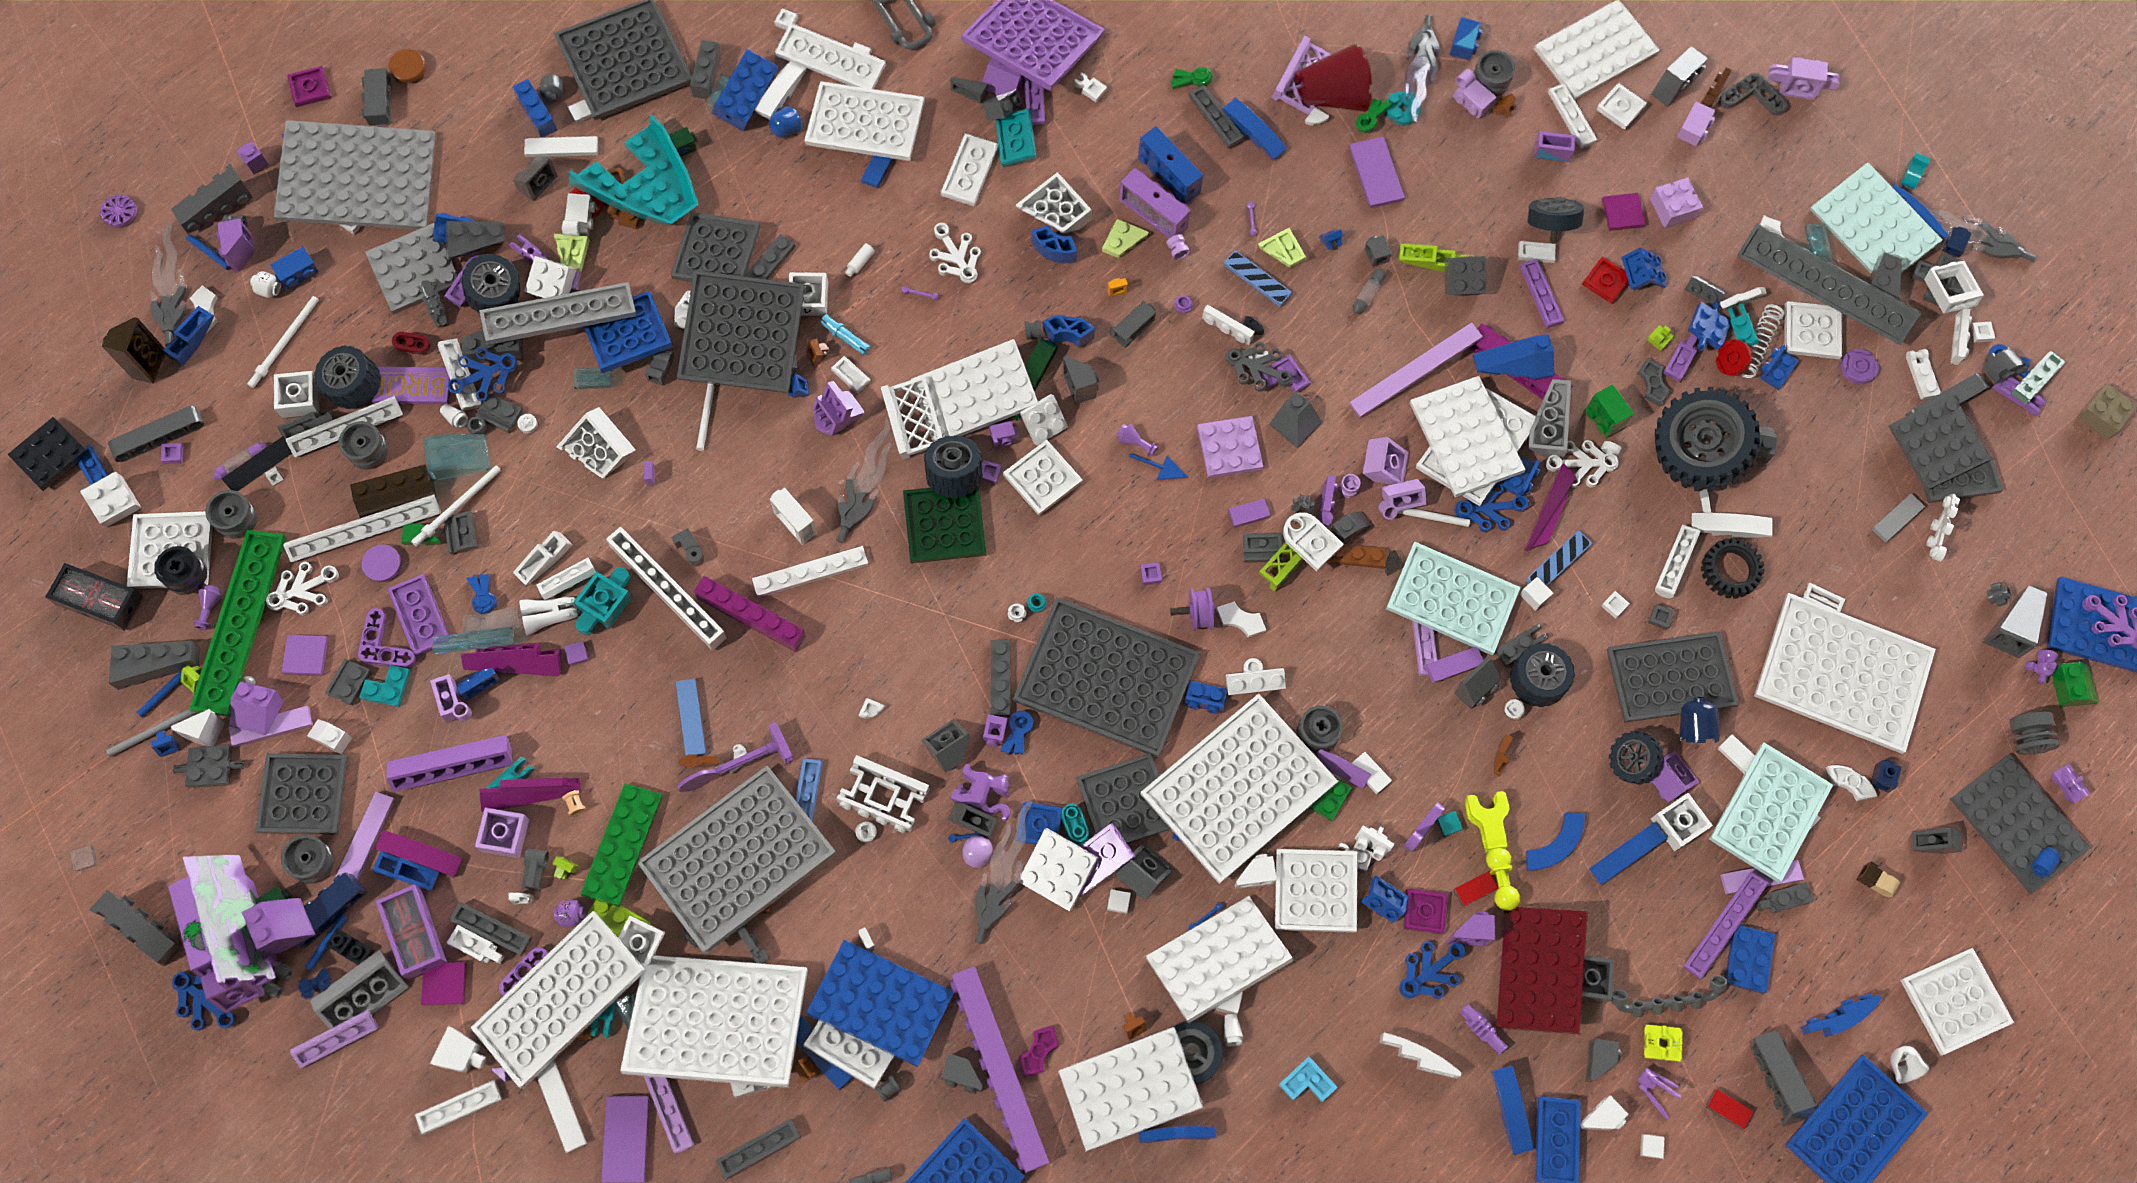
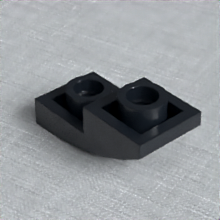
[325,928,374,965]

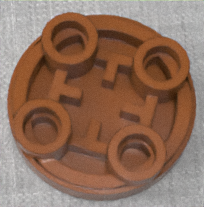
[389,49,426,83]

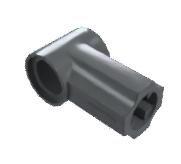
[521,848,549,890]

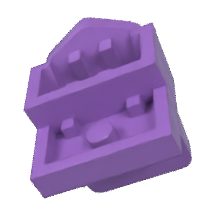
[812,381,864,436]

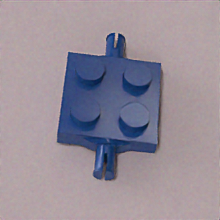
[1688,302,1731,351]

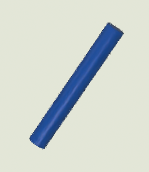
[186,234,231,270]
[136,670,182,717]
[305,915,348,971]

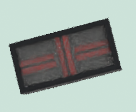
[45,563,143,631]

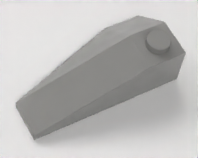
[1529,379,1571,458]

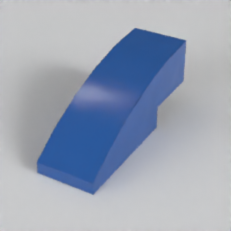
[163,306,214,366]
[372,851,439,891]

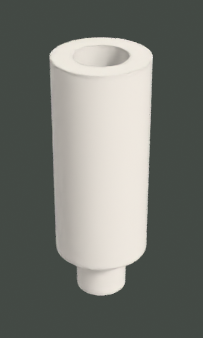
[845,243,875,277]

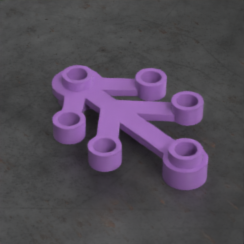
[2082,595,2137,649]

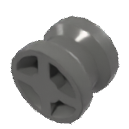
[1025,320,1042,340]

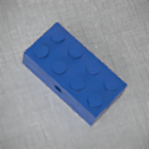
[712,49,778,131]
[1138,126,1203,204]

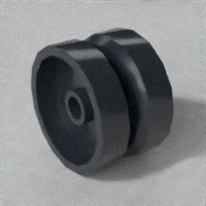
[154,546,207,595]

